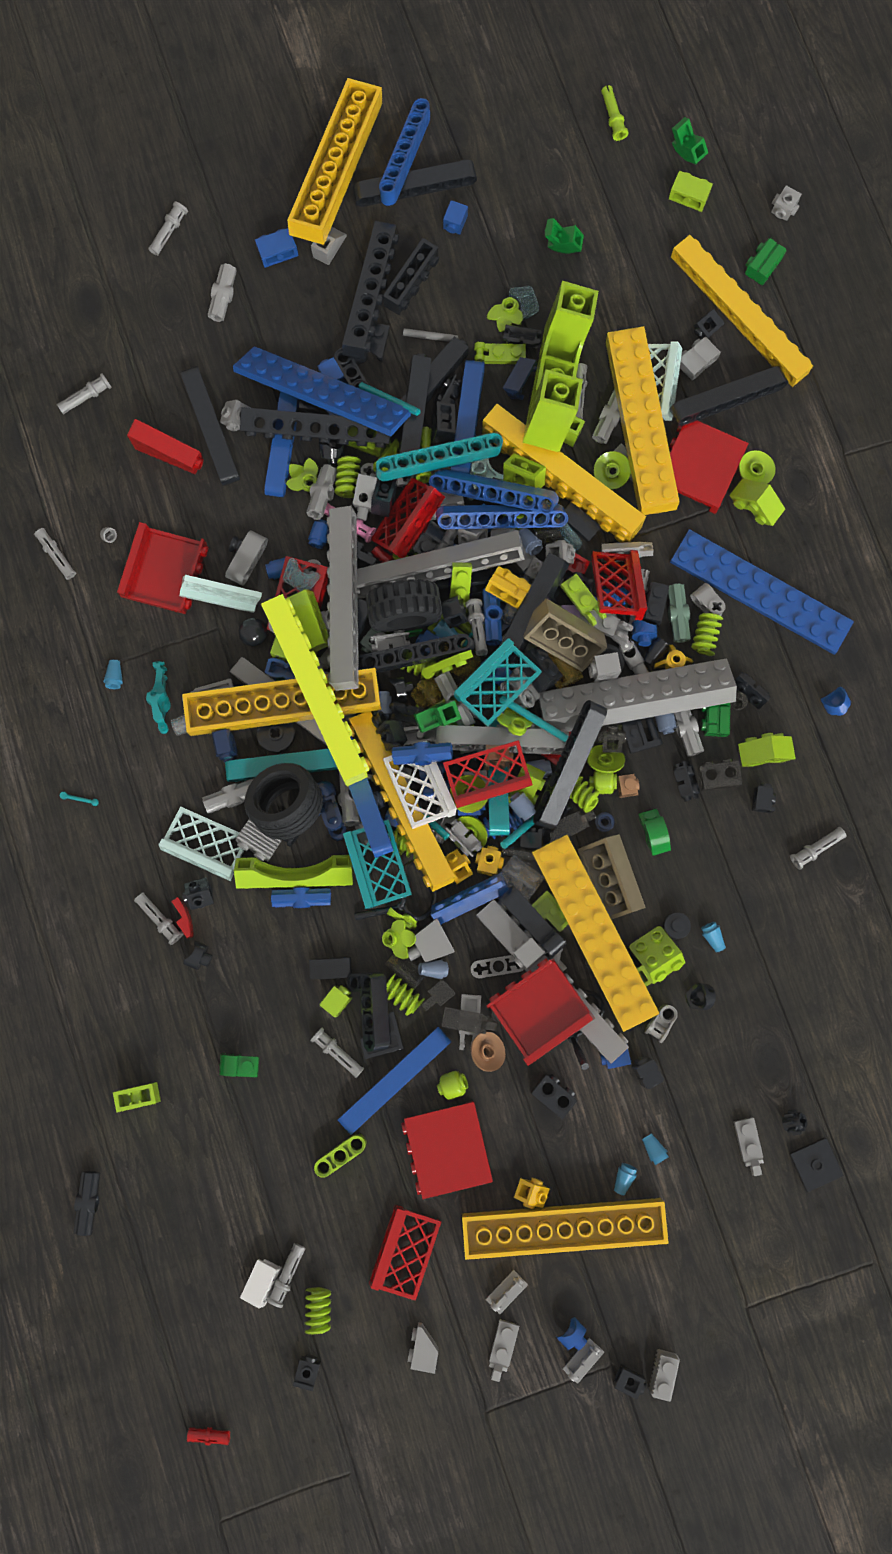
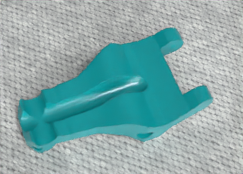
[146,661,171,734]

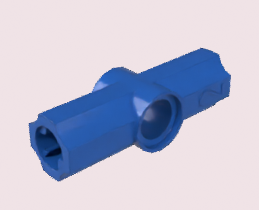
[482,589,503,646]
[392,742,453,766]
[271,887,331,908]

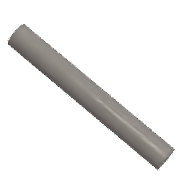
[403,328,458,342]

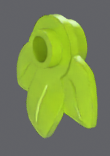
[487,297,523,332]
[286,458,318,492]
[497,707,532,736]
[387,907,418,930]
[382,920,416,959]

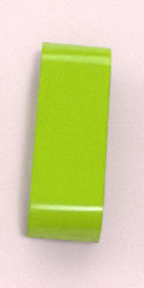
[314,1134,366,1177]

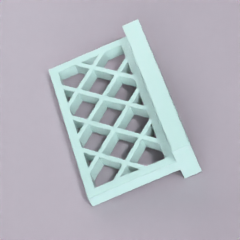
[648,342,682,421]
[179,575,262,613]
[159,807,244,881]

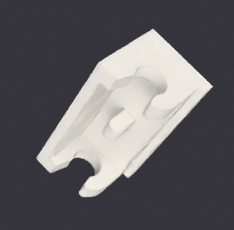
[240,1259,282,1308]

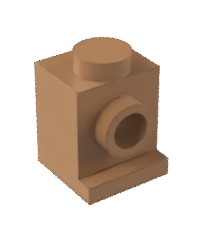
[485,745,513,770]
[617,774,639,798]

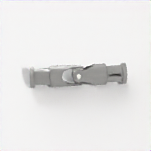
[608,613,649,675]

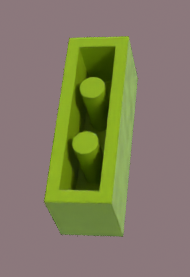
[286,589,329,652]

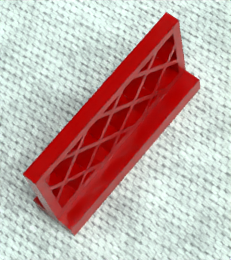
[370,478,445,559]
[591,550,647,620]
[267,556,329,630]
[443,740,533,808]
[369,1205,441,1301]

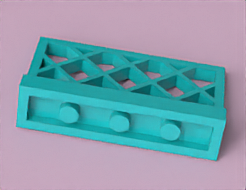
[454,638,542,727]
[343,820,412,909]

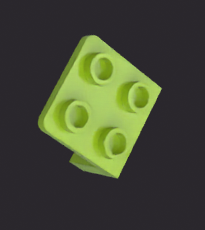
[629,926,685,984]

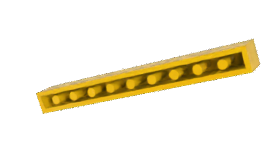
[671,235,813,387]
[349,712,455,892]

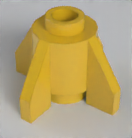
[654,644,693,669]

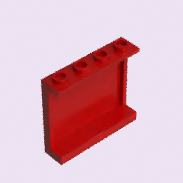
[669,421,749,514]
[117,522,208,614]
[486,958,595,1066]
[401,1100,493,1199]

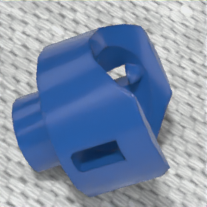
[632,620,657,647]
[821,687,851,716]
[556,1317,587,1351]

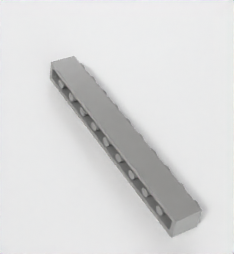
[327,506,359,691]
[357,530,525,599]
[477,899,629,1064]

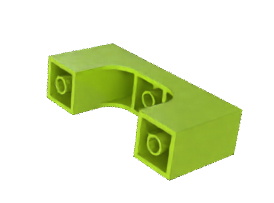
[523,281,599,452]

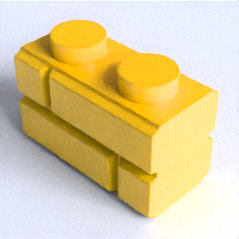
[485,566,532,609]

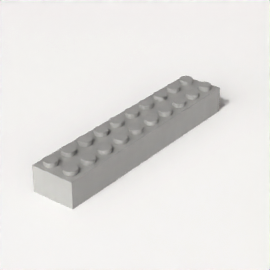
[538,658,737,732]

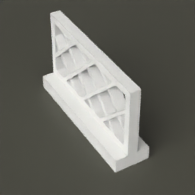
[383,740,457,829]

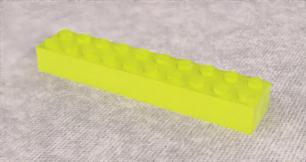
[261,594,369,787]

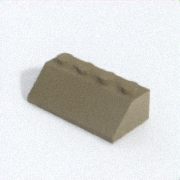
[523,598,607,672]
[577,834,646,920]

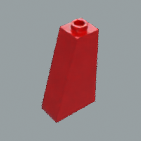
[127,419,203,474]

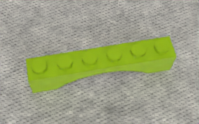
[234,855,354,889]

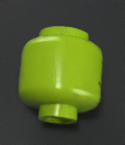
[589,770,617,794]
[437,1071,468,1100]

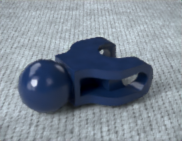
[317,780,347,841]

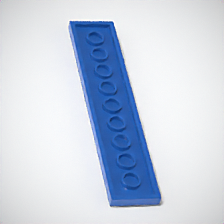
[233,346,411,436]
[670,529,854,655]

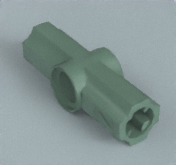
[668,584,691,643]

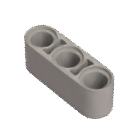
[225,530,268,586]

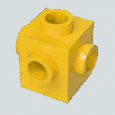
[475,846,504,876]
[445,849,473,884]
[514,1178,550,1209]

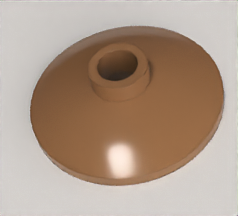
[471,1032,505,1072]

